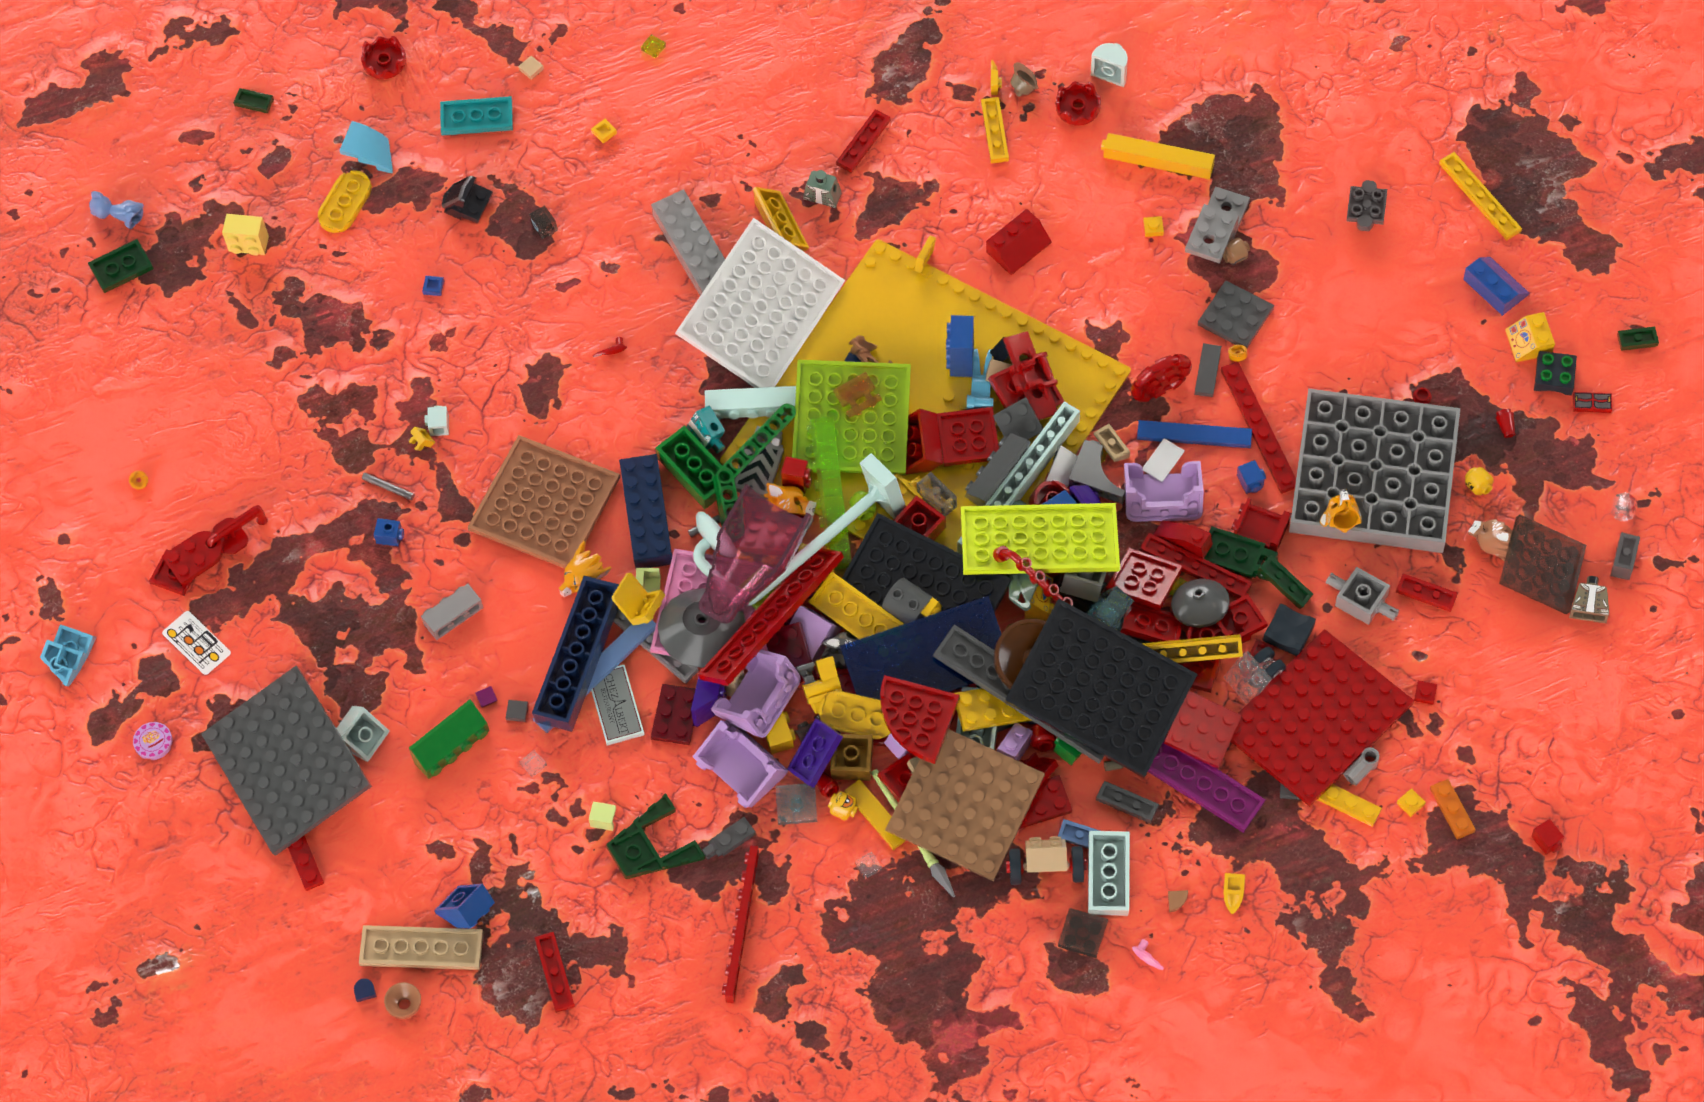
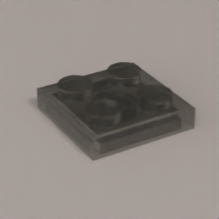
[1058,908,1108,958]

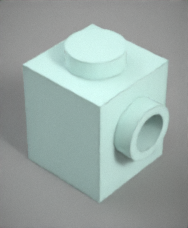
[425,405,449,436]

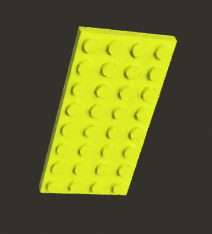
[961,503,1120,575]

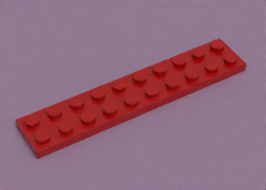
[698,548,844,686]

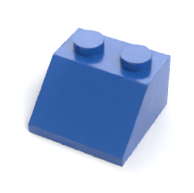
[434,884,495,929]

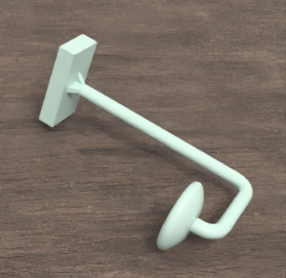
[693,453,906,607]

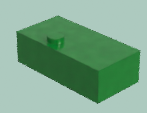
[655,425,727,509]

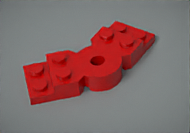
[1178,594,1268,693]

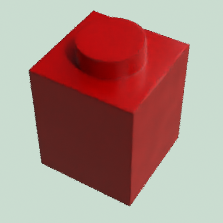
[1531,819,1565,855]

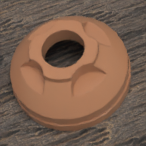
[384,982,421,1019]

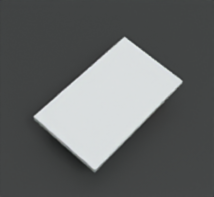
[1143,439,1185,482]
[1045,445,1078,487]

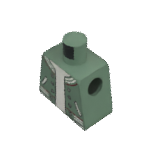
[803,170,842,208]

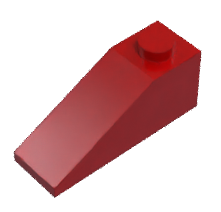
[1153,520,1213,559]

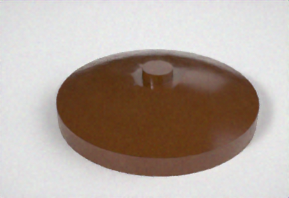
[994,618,1046,689]

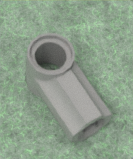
[1343,747,1380,786]

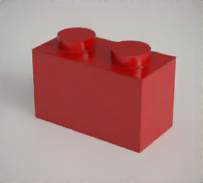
[781,456,812,494]

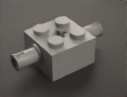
[1326,567,1400,625]

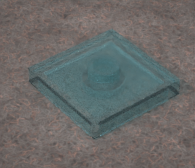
[775,784,818,825]

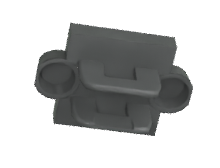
[1347,180,1388,231]

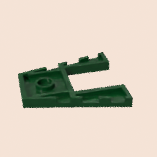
[606,793,705,879]

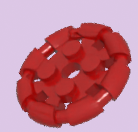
[1131,354,1192,402]

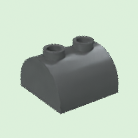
[882,578,935,631]

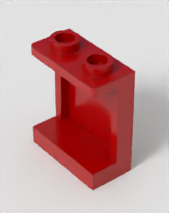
[1231,498,1291,552]

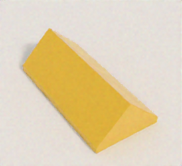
[753,187,809,251]

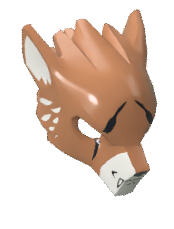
[1468,519,1518,567]

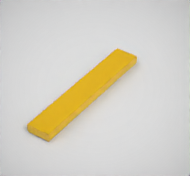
[1439,152,1522,241]

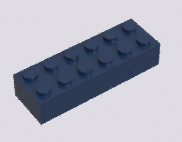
[619,454,672,569]

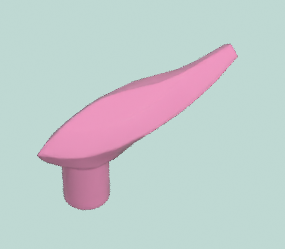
[1132,939,1164,970]

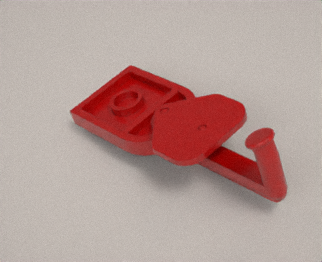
[162,505,268,586]

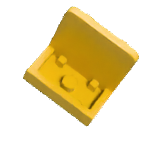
[612,573,665,626]

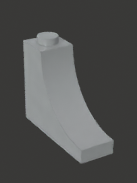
[1069,440,1125,504]

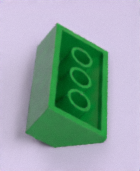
[409,699,490,779]

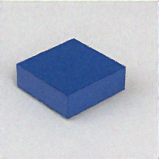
[422,276,444,296]

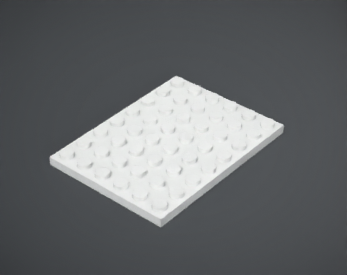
[675,218,845,388]

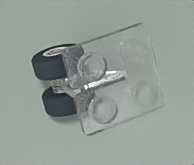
[1224,647,1286,704]

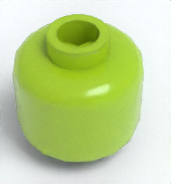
[849,491,877,520]

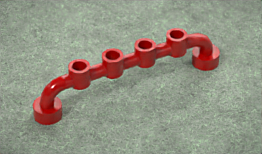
[993,546,1073,605]

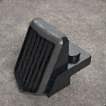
[442,176,493,224]

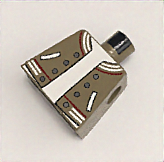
[1569,576,1609,623]

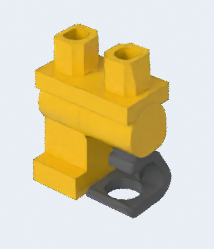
[796,656,842,714]

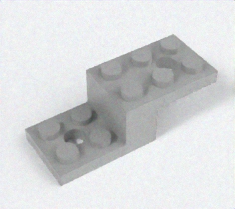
[1185,186,1250,263]

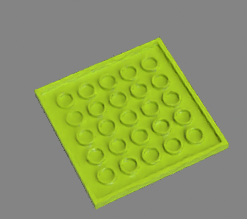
[792,360,911,475]

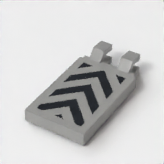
[734,426,784,499]

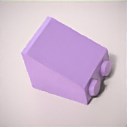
[789,606,842,665]

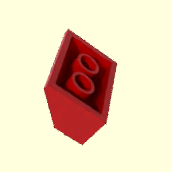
[986,209,1052,275]
[906,408,943,475]

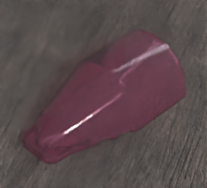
[699,484,814,624]

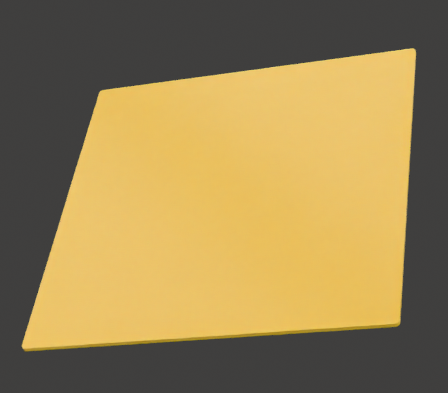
[720,239,1131,552]

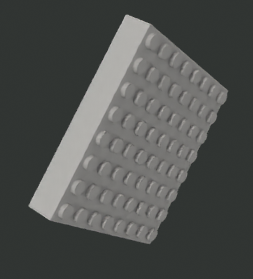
[1289,389,1460,553]

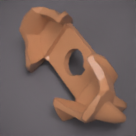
[849,335,893,363]

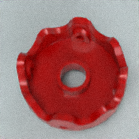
[361,36,406,79]
[1056,81,1101,126]

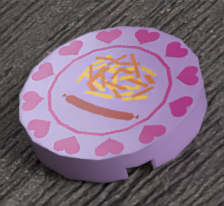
[133,722,173,760]

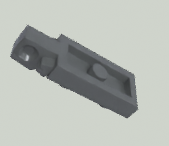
[702,817,756,860]

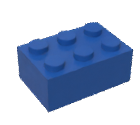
[946,315,974,377]

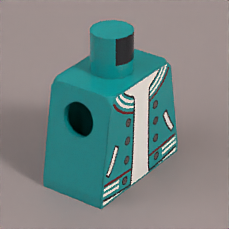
[686,405,725,454]

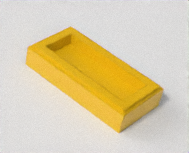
[915,235,936,273]

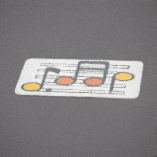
[162,611,231,675]

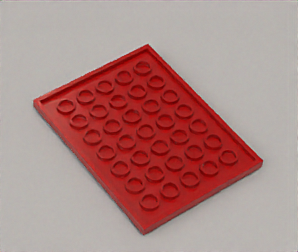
[1230,629,1414,807]

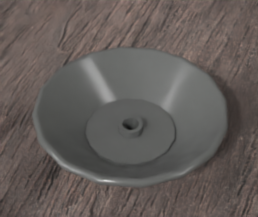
[658,588,745,668]

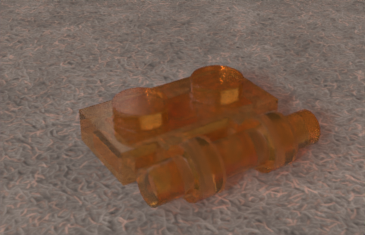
[833,372,882,418]

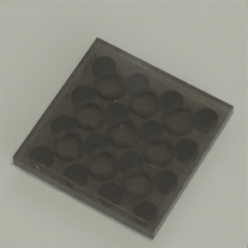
[1499,514,1587,614]

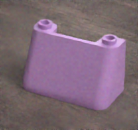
[1124,461,1204,522]
[711,650,800,738]
[692,720,788,808]

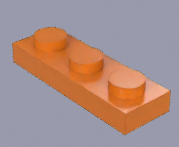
[1430,779,1476,839]

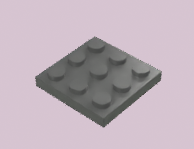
[1198,281,1274,348]

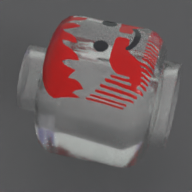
[1610,492,1637,522]

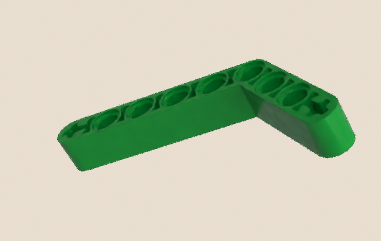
[713,403,796,544]

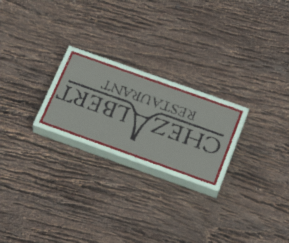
[591,665,645,746]

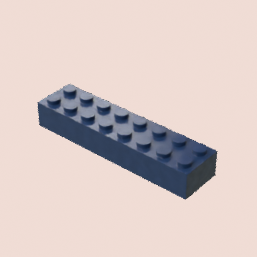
[532,576,619,732]

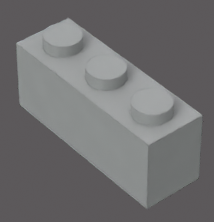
[421,584,484,640]

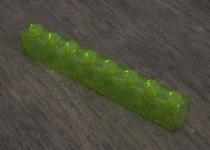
[807,416,851,570]

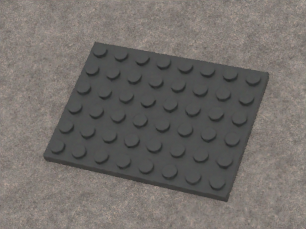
[201,666,372,856]

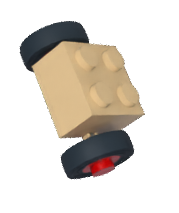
[1006,836,1087,885]

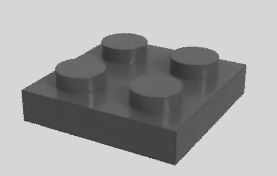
[993,398,1043,440]

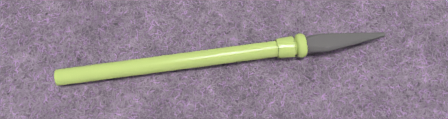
[871,769,955,897]

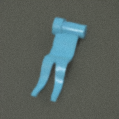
[967,349,994,410]

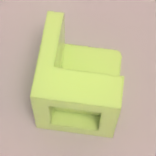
[636,568,661,592]
[589,801,616,831]

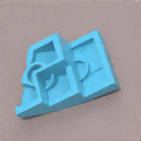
[340,121,393,173]
[40,624,96,687]

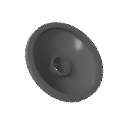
[1171,579,1230,628]

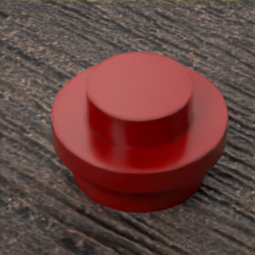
[1412,387,1432,404]

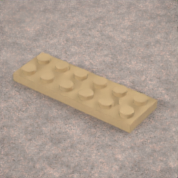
[359,925,483,970]

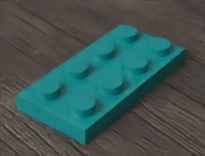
[440,96,513,136]

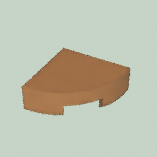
[1168,890,1188,913]

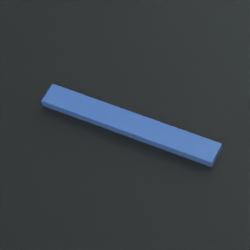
[533,620,656,733]

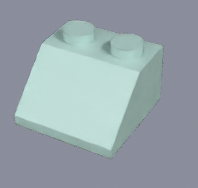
[336,706,390,762]

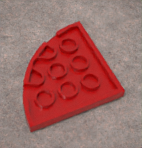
[880,675,960,764]

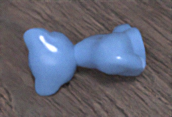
[89,191,144,229]

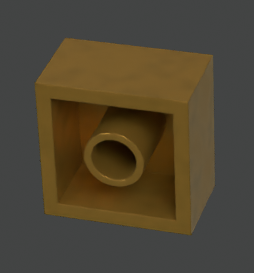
[830,734,873,781]

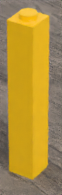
[1101,133,1215,180]

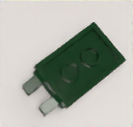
[1204,526,1278,581]

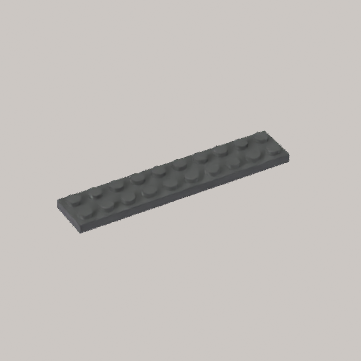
[933,625,1104,764]

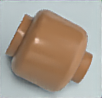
[1223,237,1250,265]

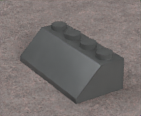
[965,433,1031,506]

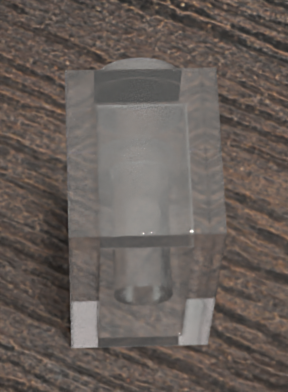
[917,472,957,517]

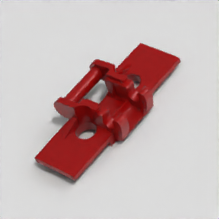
[1003,331,1058,420]

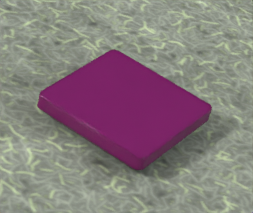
[475,686,498,707]

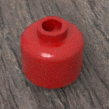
[1030,724,1056,752]

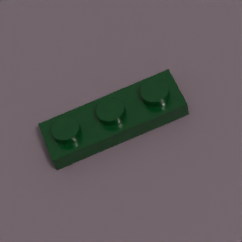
[1257,555,1313,609]

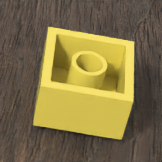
[222,214,269,255]

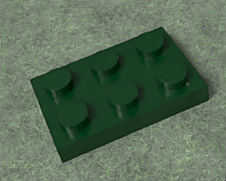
[88,239,154,293]

